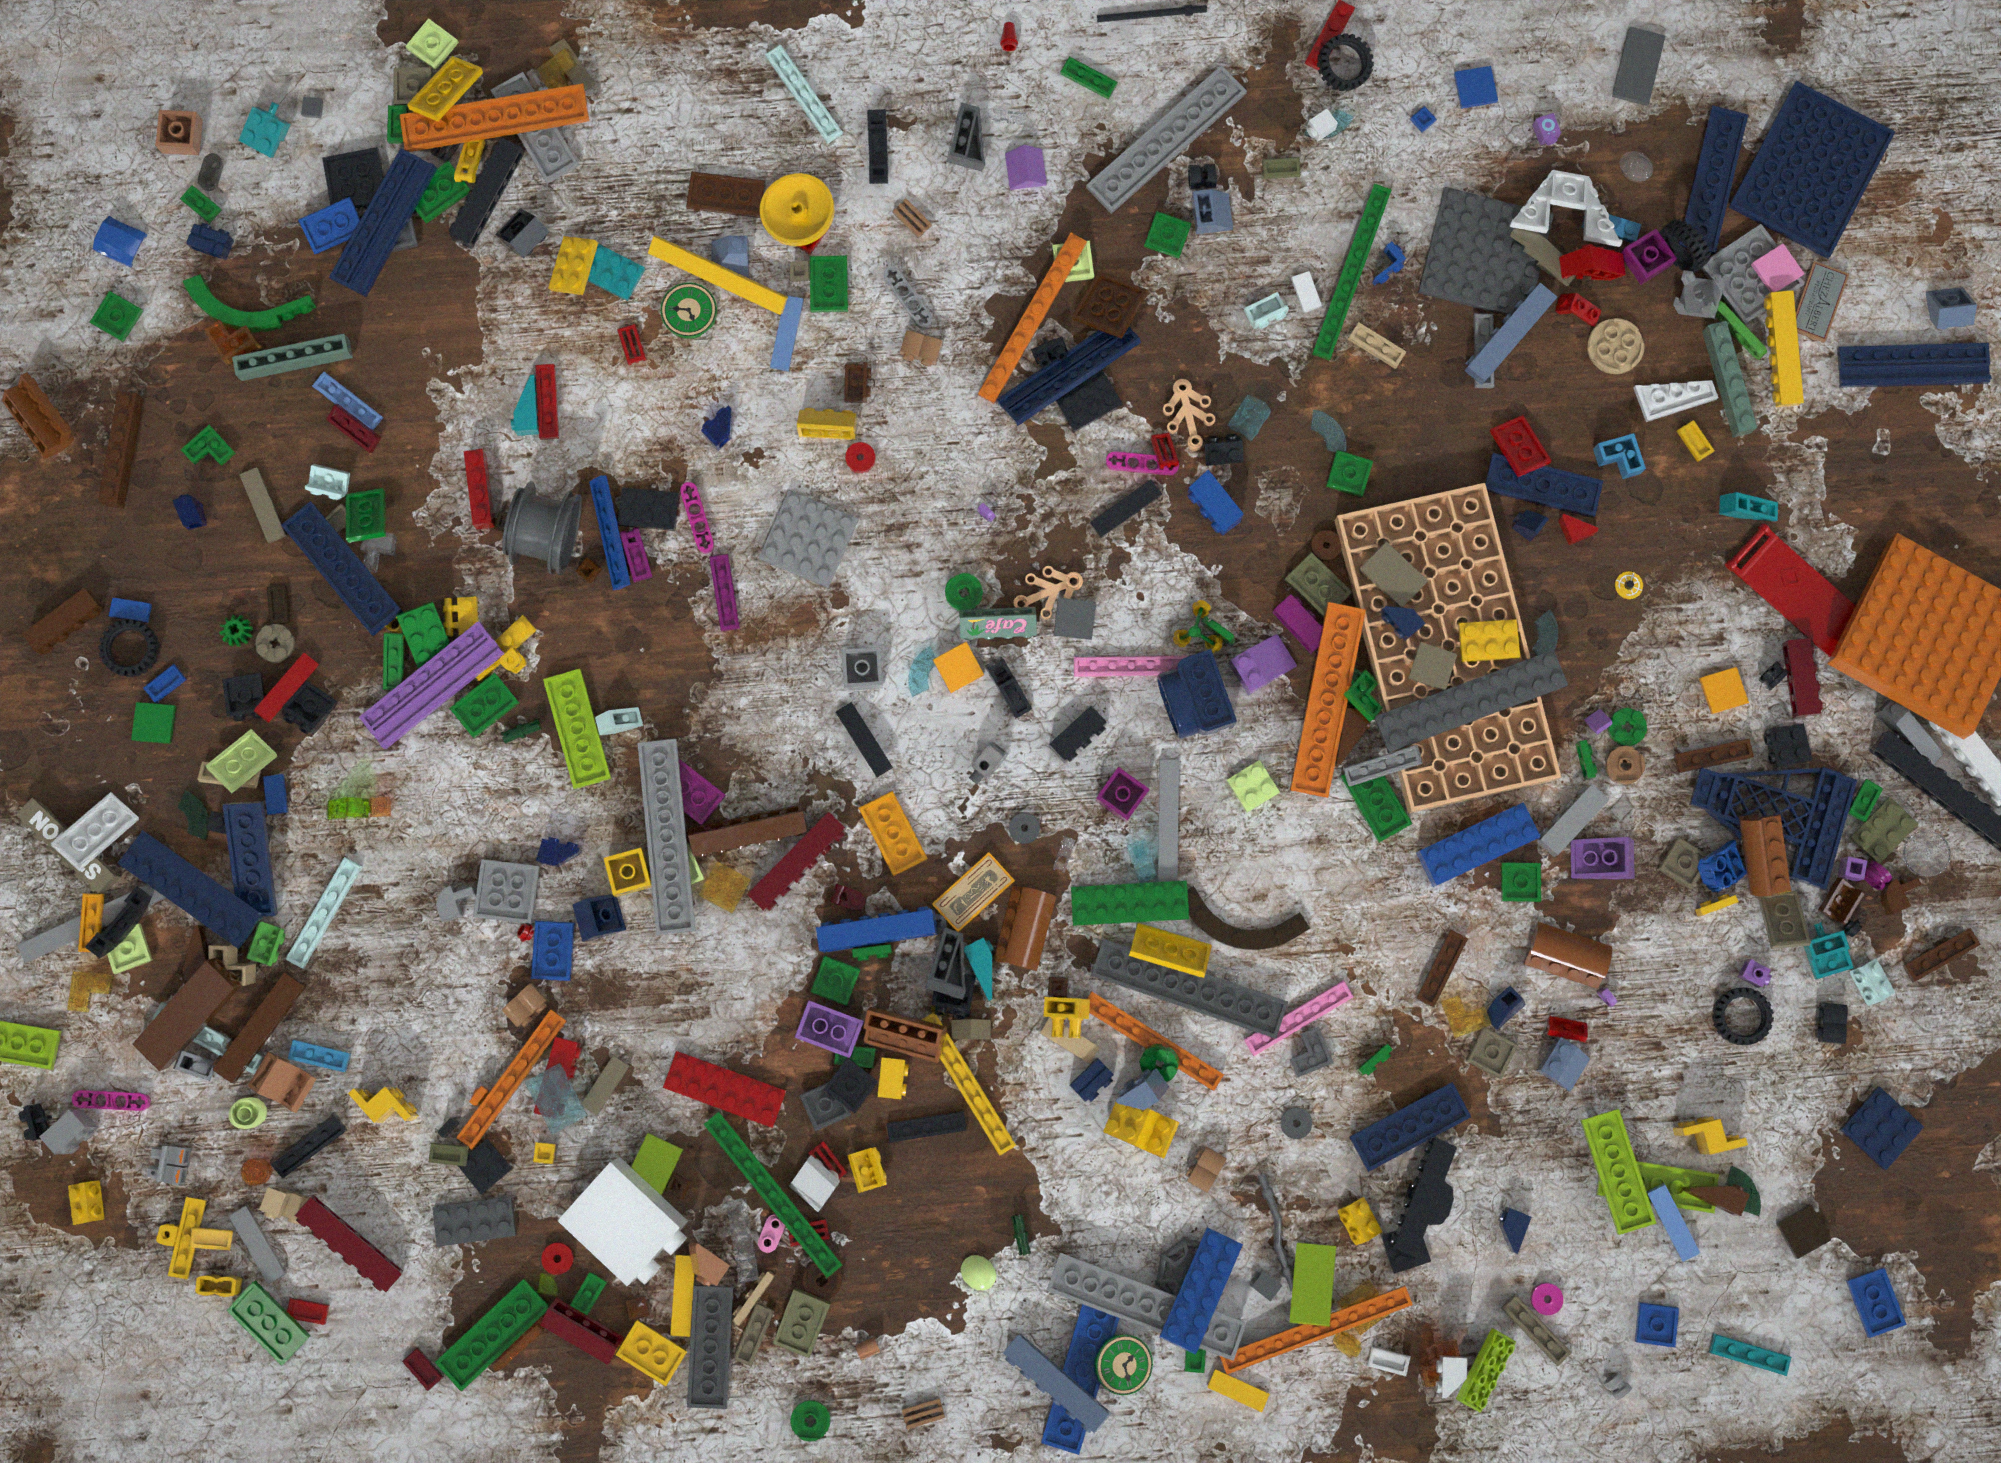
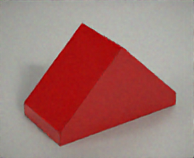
[1558,514,1599,545]

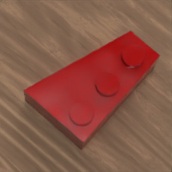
[1559,244,1626,281]

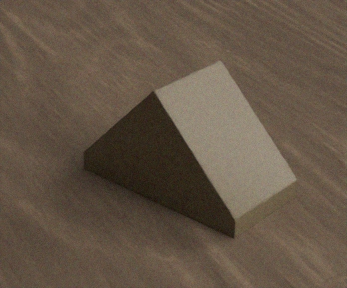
[952,1019,991,1040]

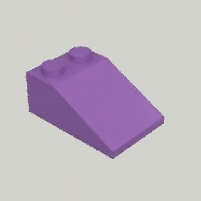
[1228,634,1297,696]
[1571,837,1635,879]
[794,1000,864,1058]

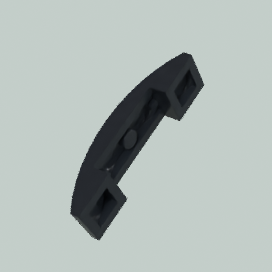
[867,109,888,184]
[85,886,152,958]

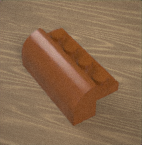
[2,372,74,459]
[1738,814,1791,896]
[994,886,1056,971]
[1524,922,1612,989]
[863,1007,947,1063]

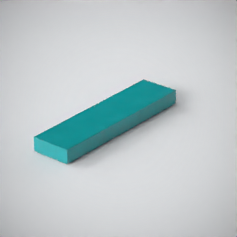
[1709,1333,1792,1376]

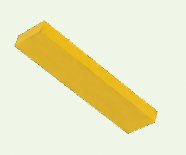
[670,1255,695,1337]

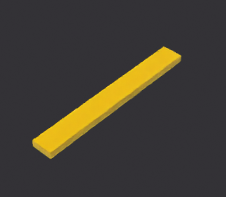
[648,235,788,315]
[922,1012,1016,1156]

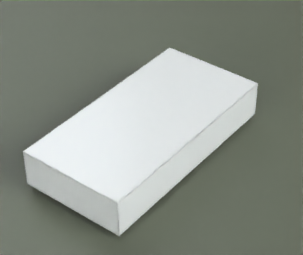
[1291,271,1322,313]
[1367,1346,1410,1376]

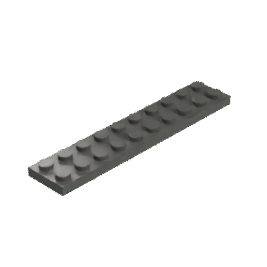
[1374,650,1568,753]
[1091,939,1288,1039]

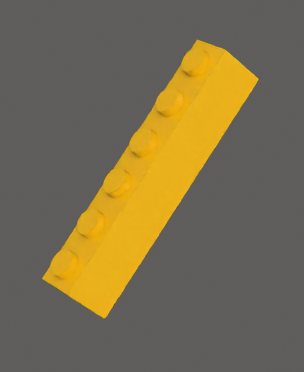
[1764,290,1804,407]

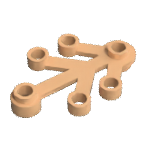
[1163,379,1215,451]
[1014,566,1083,620]

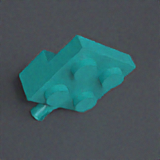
[239,101,291,158]
[1804,922,1854,980]

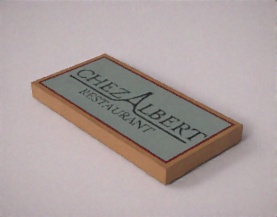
[1795,261,1849,343]

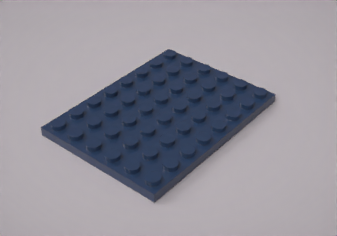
[1729,80,1895,259]

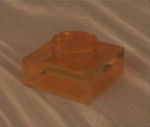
[369,797,391,817]

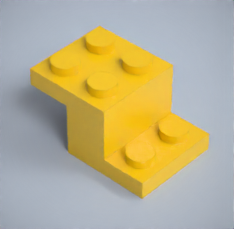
[348,1087,419,1123]
[1103,1102,1180,1159]
[1673,1116,1748,1155]

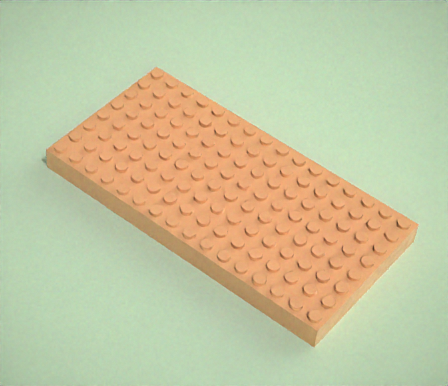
[1334,483,1561,814]

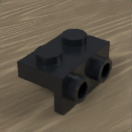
[1203,434,1244,466]

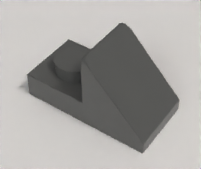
[173,1050,215,1081]

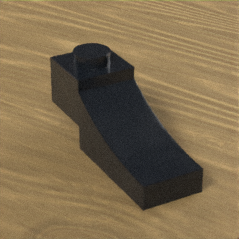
[984,656,1032,718]

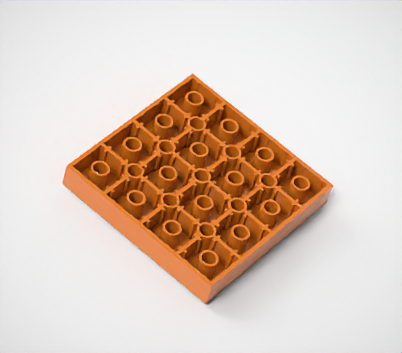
[1827,533,2001,740]

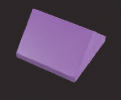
[1005,145,1047,190]

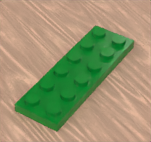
[1071,880,1189,926]
[435,1279,550,1392]

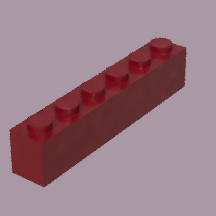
[747,812,846,912]
[294,1195,403,1292]

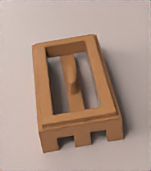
[892,198,932,238]
[902,1398,945,1430]

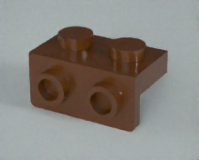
[844,362,871,403]
[1818,877,1864,924]

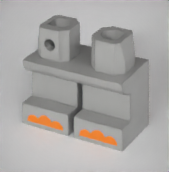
[147,1145,191,1186]

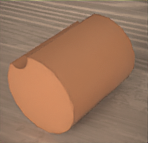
[855,1337,880,1360]

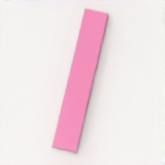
[1074,656,1188,677]
[1243,980,1354,1056]

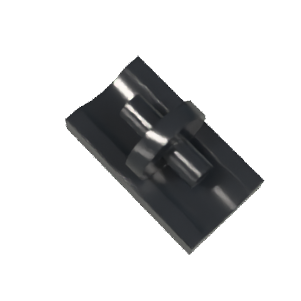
[1031,336,1068,368]
[18,1103,53,1141]

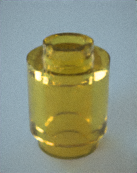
[1332,1331,1362,1358]

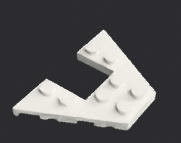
[1510,170,1622,247]

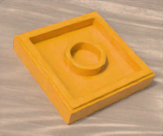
[932,641,984,693]
[1699,667,1749,715]

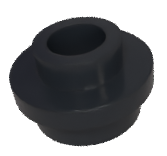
[1844,920,1862,937]

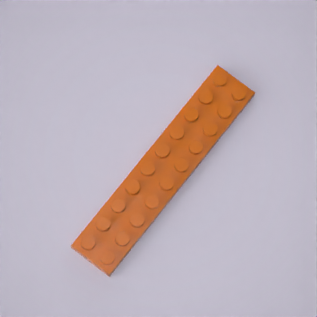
[400,83,590,152]
[1290,602,1366,798]

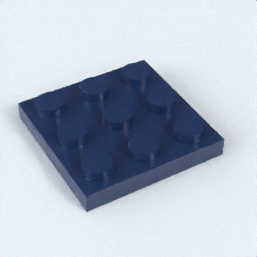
[1839,1086,1924,1170]

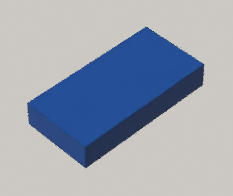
[109,598,152,623]
[143,664,187,703]
[263,774,288,815]

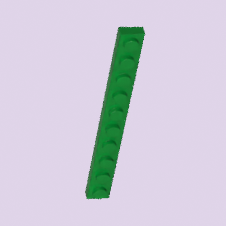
[1312,183,1392,361]
[704,1112,842,1278]

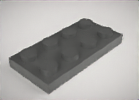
[432,1196,517,1247]

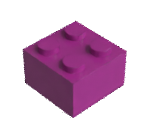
[1622,229,1677,285]
[1095,767,1150,823]

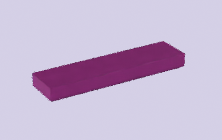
[709,554,740,632]

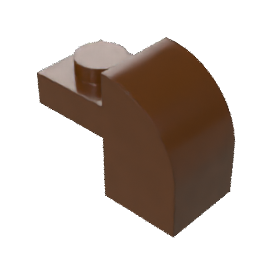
[1880,876,1922,915]

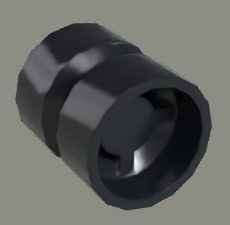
[1188,164,1217,190]

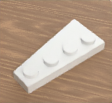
[1633,380,1718,422]

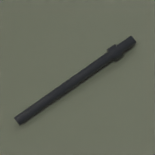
[1097,4,1207,23]

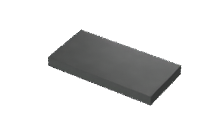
[1612,27,1666,106]

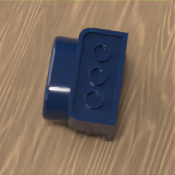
[1157,649,1237,739]

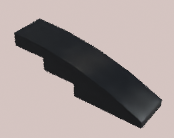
[835,702,893,778]

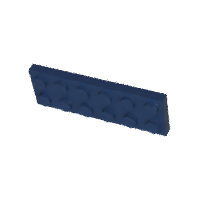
[1485,453,1603,518]
[223,801,278,916]
[1349,1082,1471,1172]

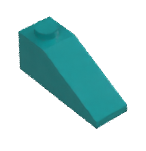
[511,375,539,436]
[1719,492,1778,522]
[964,938,994,1001]

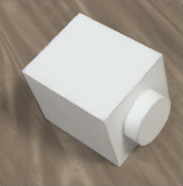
[1307,109,1338,142]

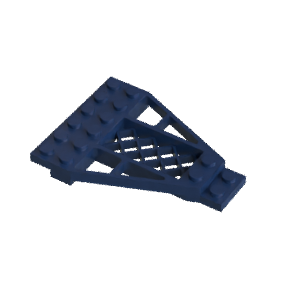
[1689,767,1857,890]

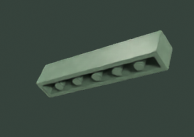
[1702,321,1757,438]
[232,334,353,381]

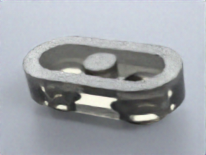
[198,153,224,191]

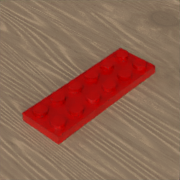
[663,1051,787,1128]

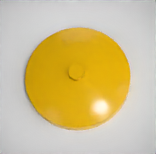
[760,173,835,246]

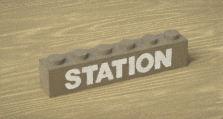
[16,798,121,894]

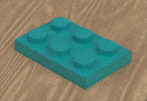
[587,244,646,301]

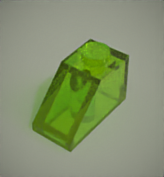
[327,797,370,820]

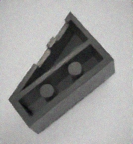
[946,103,986,172]
[925,928,966,1000]

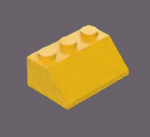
[797,408,857,440]

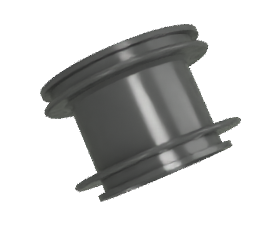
[502,481,582,575]

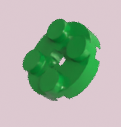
[945,573,983,611]
[1607,708,1647,746]
[1139,1044,1179,1082]
[790,1400,831,1442]

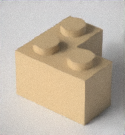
[209,943,256,986]
[259,1186,310,1225]

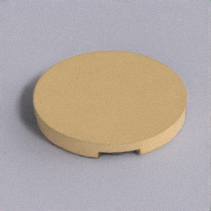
[1587,318,1644,374]

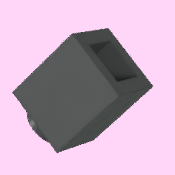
[1250,1270,1282,1302]

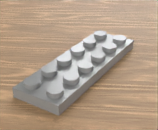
[491,72,579,184]

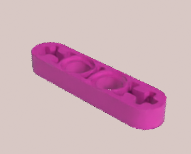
[1106,452,1179,475]
[680,482,714,554]
[71,1090,151,1111]

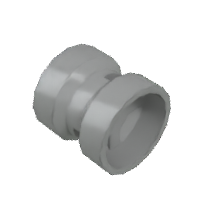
[1604,1371,1632,1400]

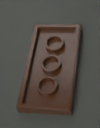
[686,171,765,218]

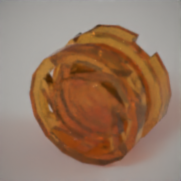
[241,1158,272,1186]

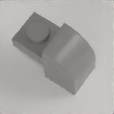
[437,885,476,922]

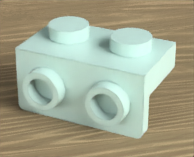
[1244,292,1289,329]
[305,464,350,500]
[1850,958,1895,1006]

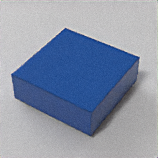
[1410,106,1437,133]

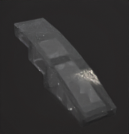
[726,1198,759,1283]

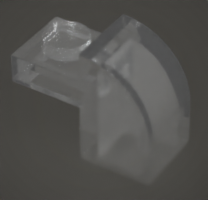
[360,533,397,573]

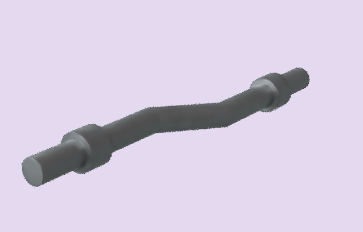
[1257,1173,1294,1292]

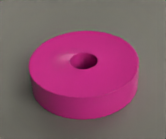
[1530,1283,1564,1315]

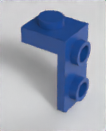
[1372,241,1406,286]

